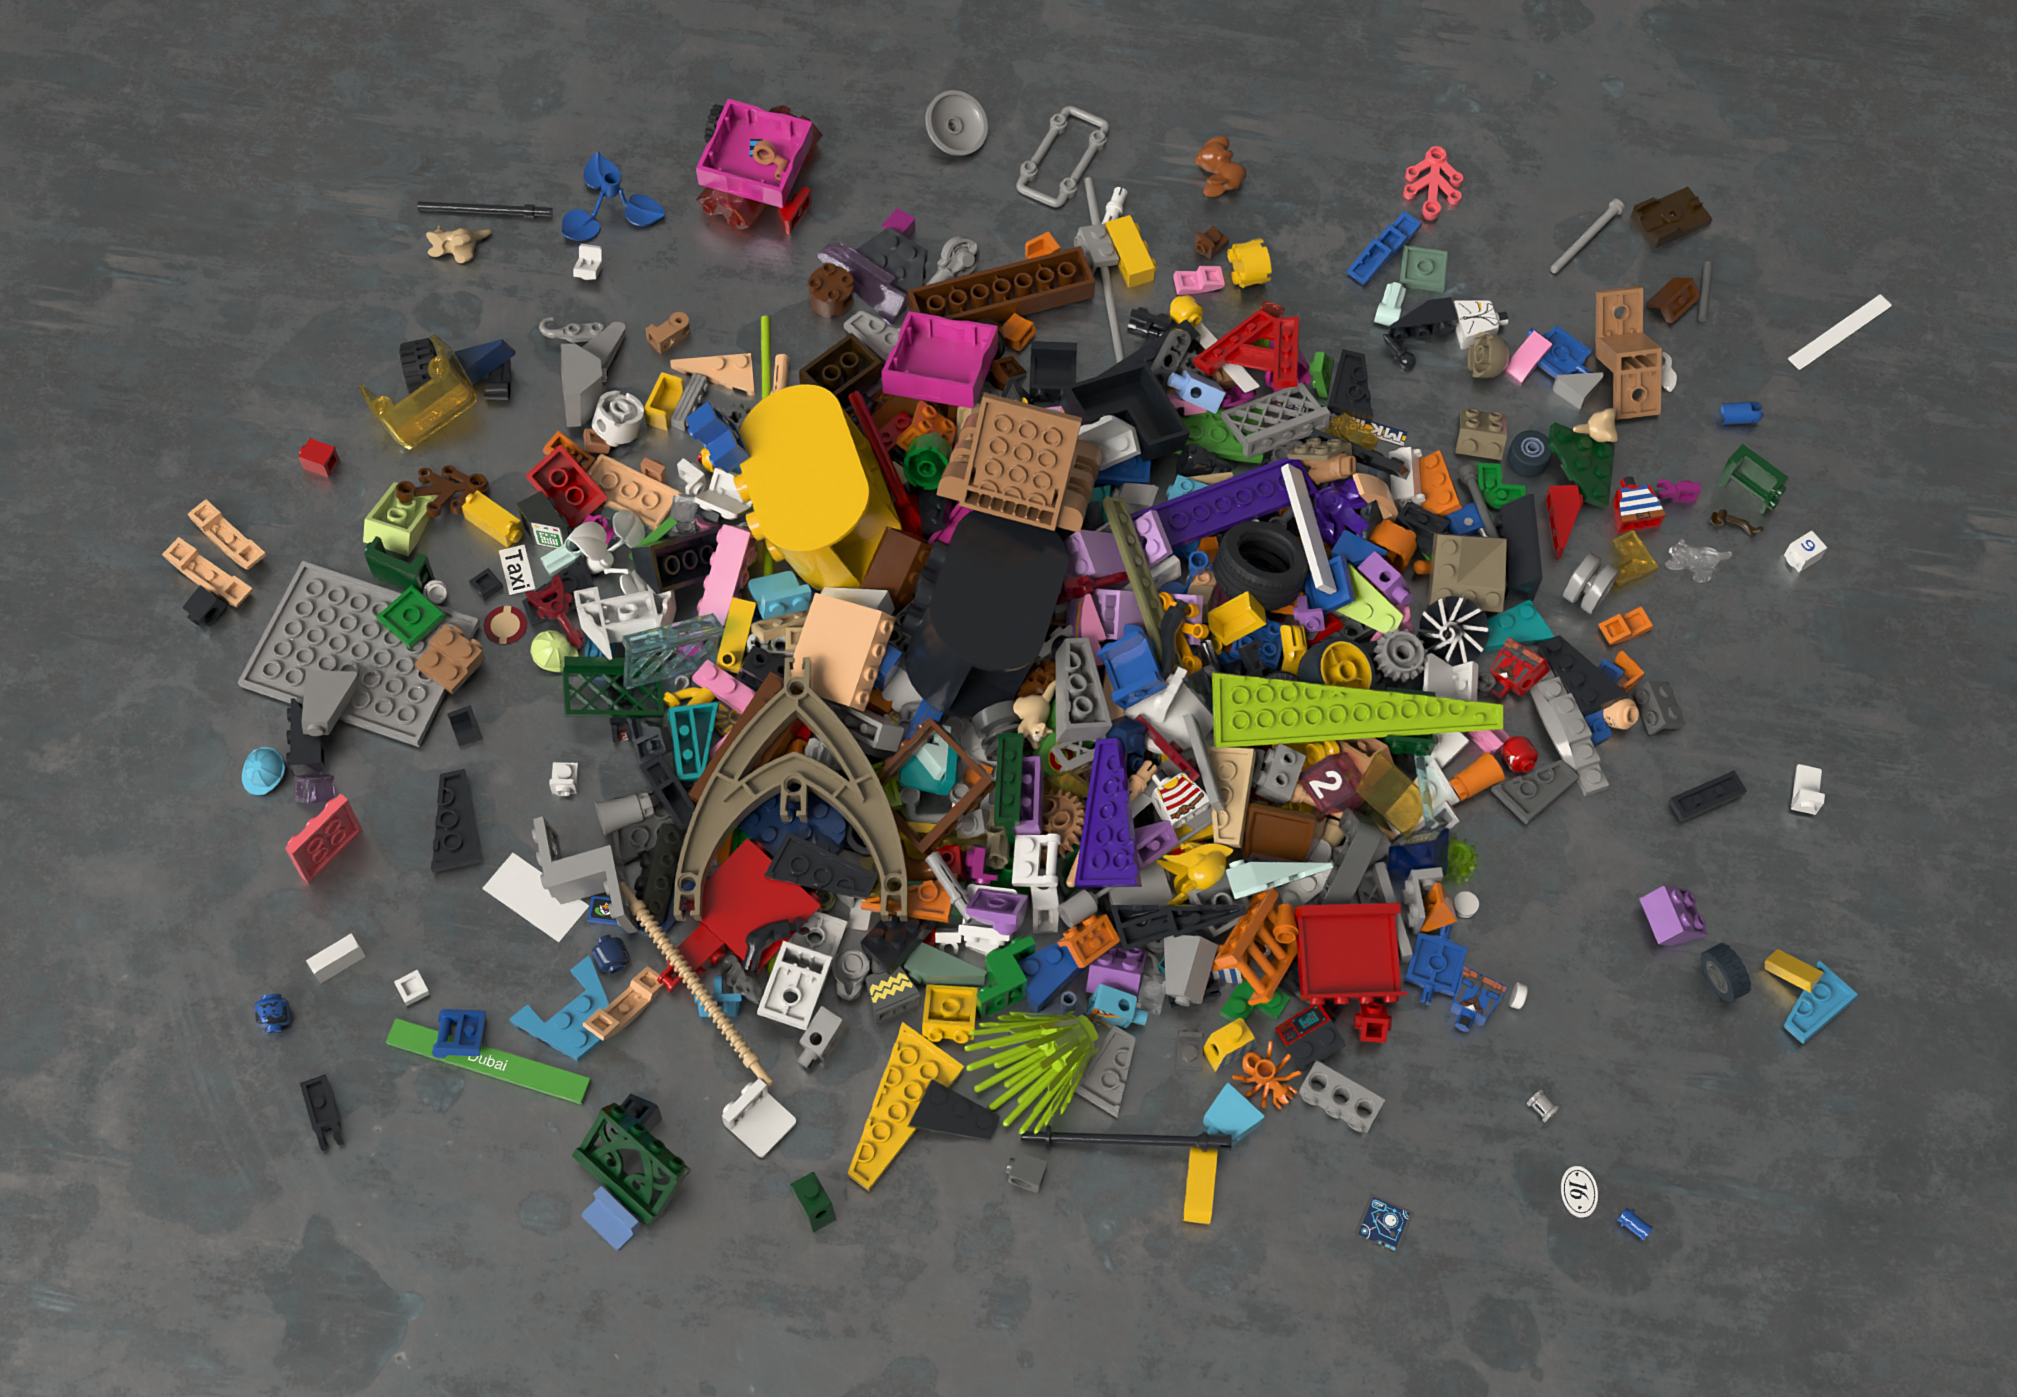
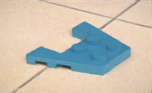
[509,956,609,1061]

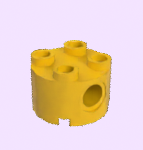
[1227,238,1272,288]

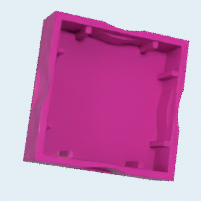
[696,99,814,208]
[882,311,998,409]

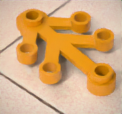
[1158,592,1209,675]

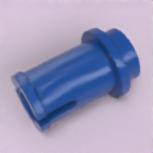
[1617,1207,1653,1240]

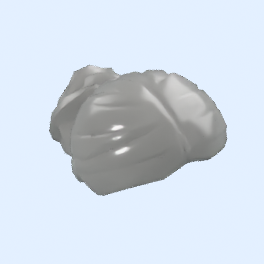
[832,949,870,1001]

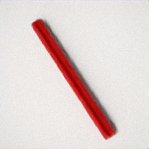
[848,391,910,508]

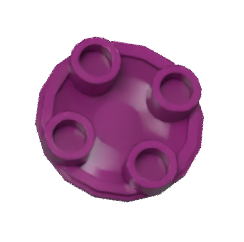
[1219,384,1257,408]

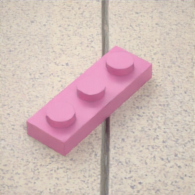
[692,660,756,715]

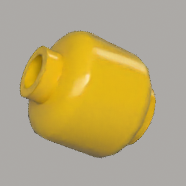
[1170,295,1203,327]

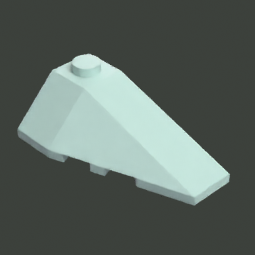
[1226,859,1333,900]

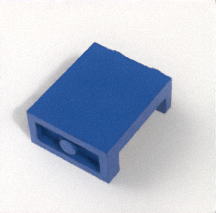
[1096,630,1167,710]

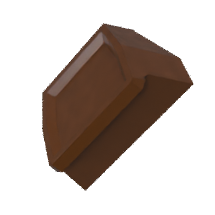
[1240,801,1326,863]

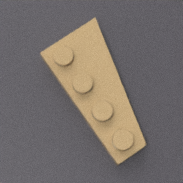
[1206,746,1256,848]

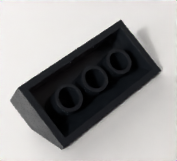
[1494,494,1543,601]
[630,526,721,594]

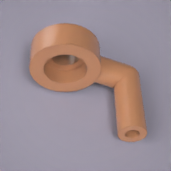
[753,140,789,180]

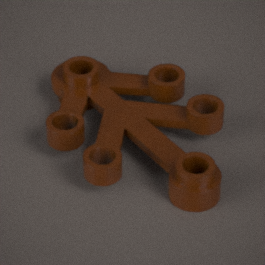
[396,465,489,517]

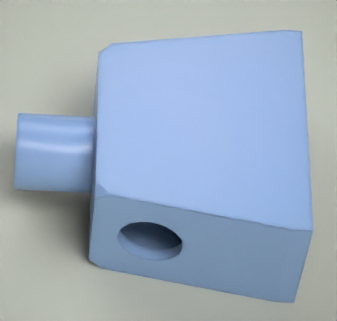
[1167,370,1226,414]

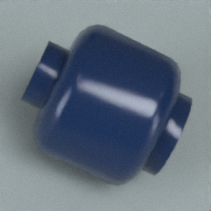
[591,935,630,975]

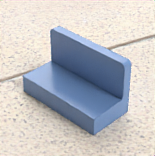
[581,1186,641,1251]

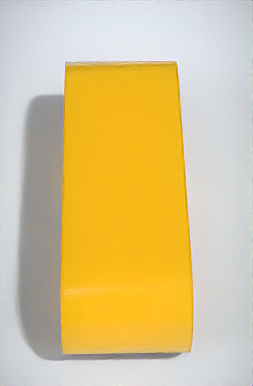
[1183,1147,1218,1225]

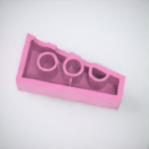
[697,524,763,626]

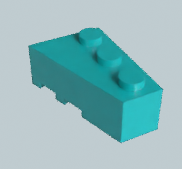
[667,702,718,784]

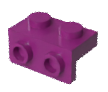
[965,844,998,884]

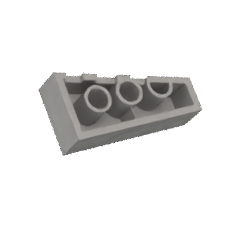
[1055,637,1112,742]

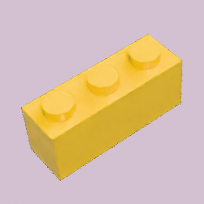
[1105,215,1157,288]

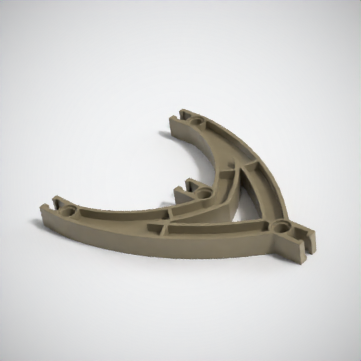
[674,657,908,921]

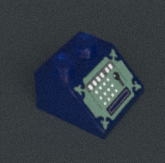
[1388,827,1449,882]

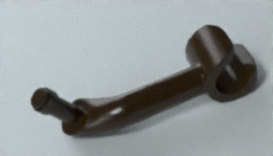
[1710,509,1764,536]

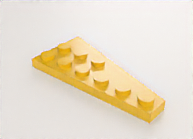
[848,1022,964,1191]

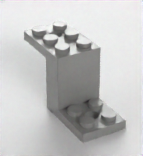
[532,816,638,934]

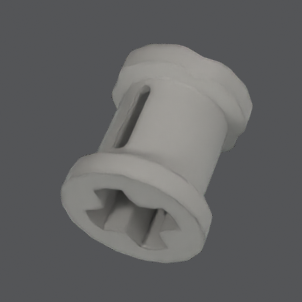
[1527,1088,1561,1123]

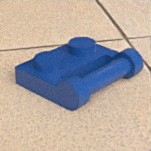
[432,1009,486,1058]

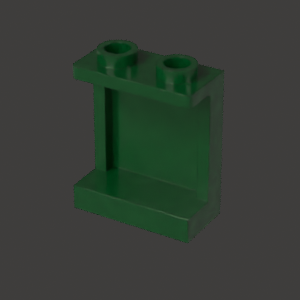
[1717,444,1789,515]
[364,536,435,594]
[1382,687,1436,757]

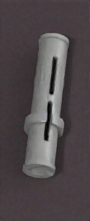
[925,851,975,923]

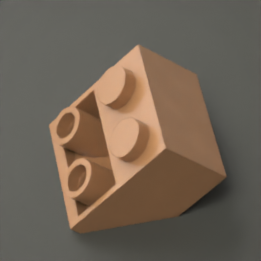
[1324,738,1394,797]

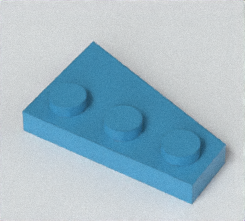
[1784,960,1858,1044]

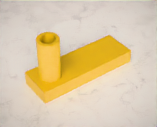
[716,597,757,673]

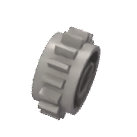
[1373,628,1428,682]

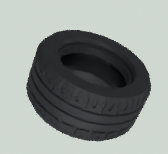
[1213,521,1310,611]

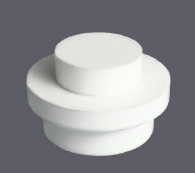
[423,580,448,604]

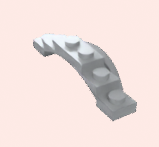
[1529,661,1609,796]

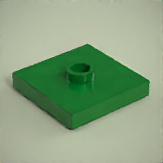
[376,585,447,650]

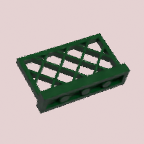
[560,656,664,718]
[994,733,1025,851]

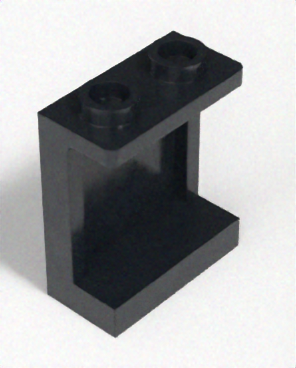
[1029,341,1077,401]

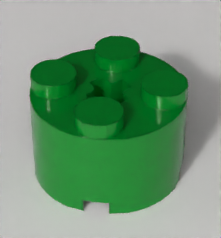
[903,432,952,490]

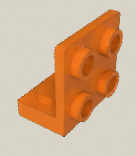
[896,400,957,451]

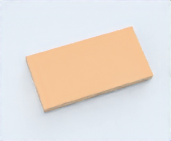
[588,453,682,531]

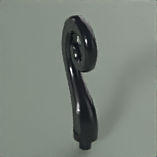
[1160,599,1188,683]

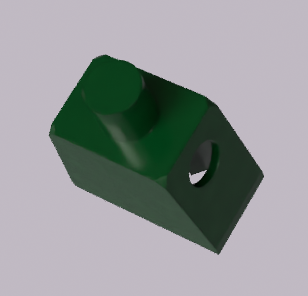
[789,1172,836,1233]

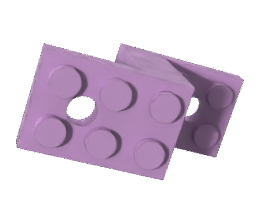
[1060,510,1173,591]
[1066,589,1203,645]

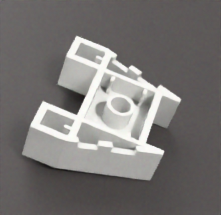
[574,585,677,660]

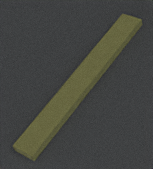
[1102,497,1185,674]

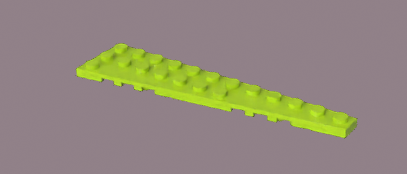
[1212,672,1503,748]

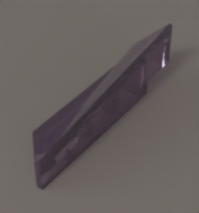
[818,242,908,325]

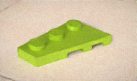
[1335,563,1405,634]

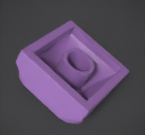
[966,888,1028,936]

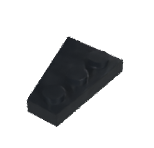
[907,1079,1001,1141]

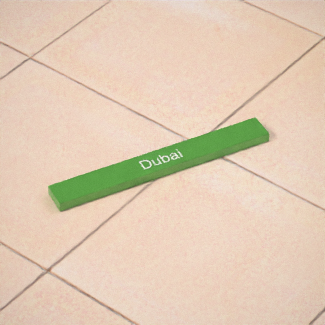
[386,1018,591,1105]

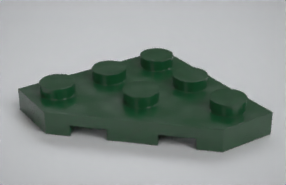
[1548,422,1615,509]

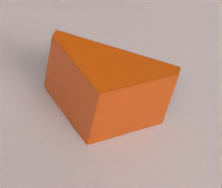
[1419,882,1457,933]

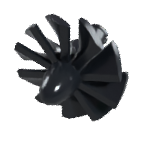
[1418,596,1490,666]

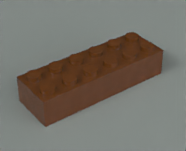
[688,671,803,805]

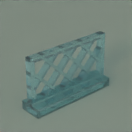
[622,613,724,689]

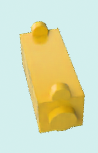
[462,490,524,548]

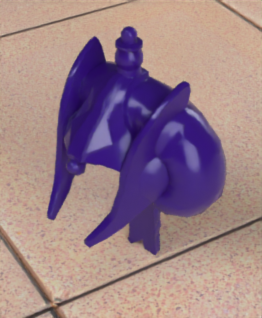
[1313,478,1369,545]

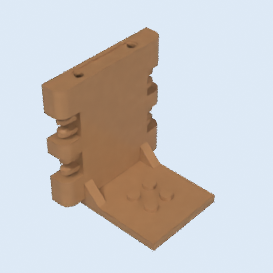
[937,392,1103,533]

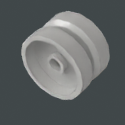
[1563,553,1620,615]

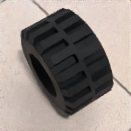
[399,338,444,401]

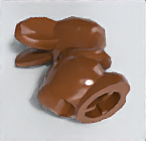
[1195,136,1247,197]

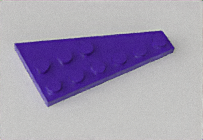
[1074,738,1142,888]

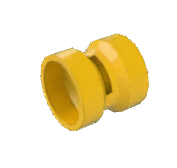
[1305,740,1340,768]

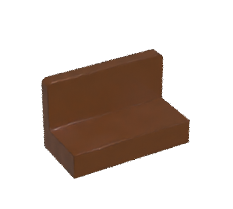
[1646,278,1701,323]

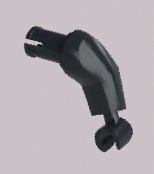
[742,916,810,971]

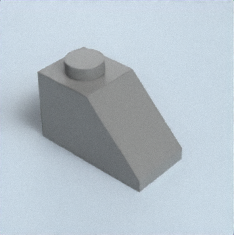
[1110,483,1159,514]

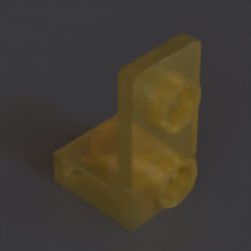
[1324,413,1379,451]

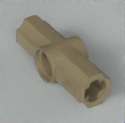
[985,805,1010,869]

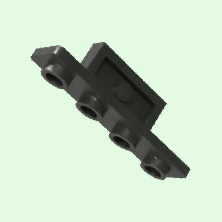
[634,823,685,924]

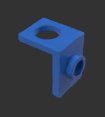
[1584,710,1612,745]

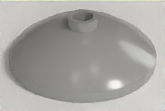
[925,90,988,156]

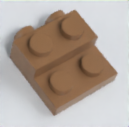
[414,624,485,694]

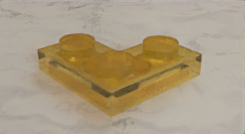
[1611,530,1659,590]

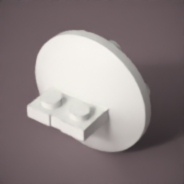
[1122,663,1213,754]

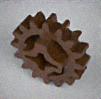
[1016,659,1056,700]

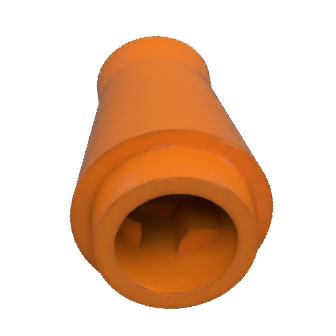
[1273,904,1298,943]

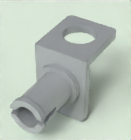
[955,809,990,842]

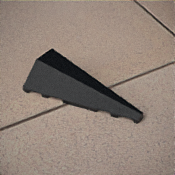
[1110,905,1248,951]

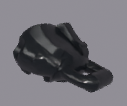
[1176,443,1232,478]

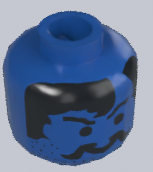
[255,994,290,1033]

